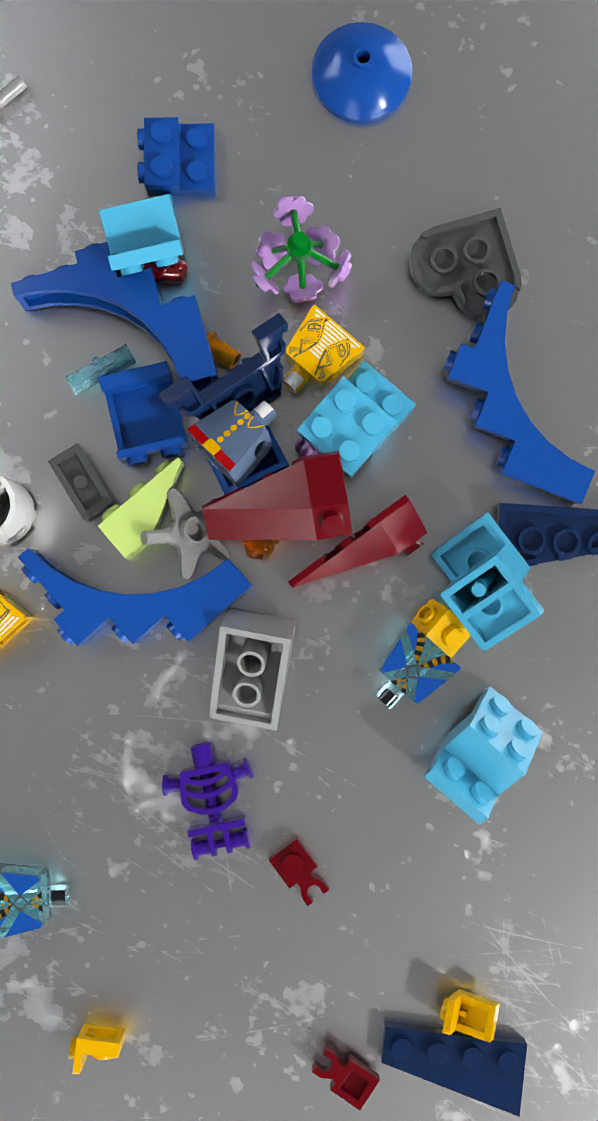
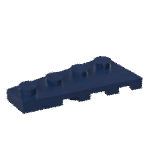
[496,502,598,566]
[381,1021,527,1117]

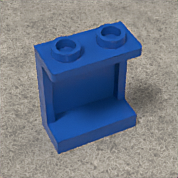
[98,361,189,466]

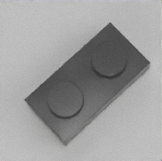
[48,443,115,521]

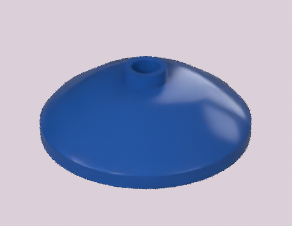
[311,22,412,123]

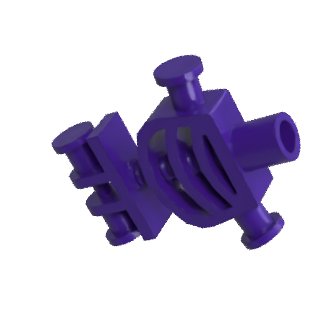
[162,742,254,860]

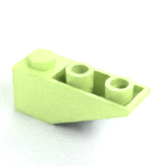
[98,457,185,560]

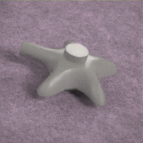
[140,488,229,579]

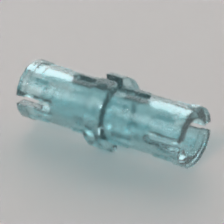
[66,343,137,396]

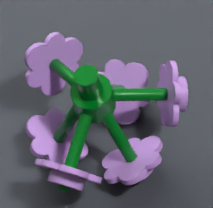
[251,196,352,303]

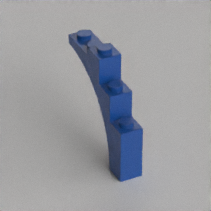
[11,242,219,392]
[443,280,595,504]
[18,548,253,646]

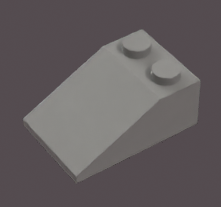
[208,607,297,731]

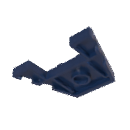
[159,313,288,421]

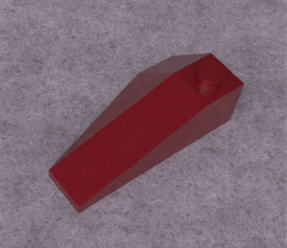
[202,451,352,540]
[288,495,427,588]

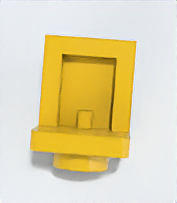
[410,599,471,658]
[440,989,500,1043]

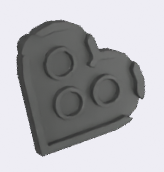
[409,208,522,320]

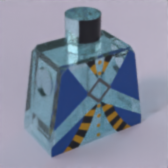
[375,622,461,709]
[0,863,70,938]

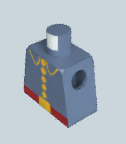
[187,400,277,488]

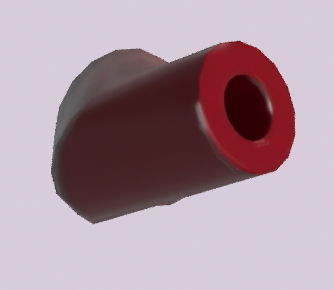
[143,259,188,284]

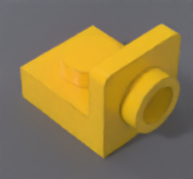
[68,1023,126,1075]

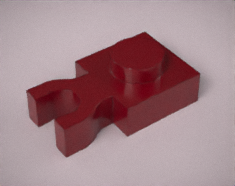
[269,836,329,906]
[312,1043,380,1111]

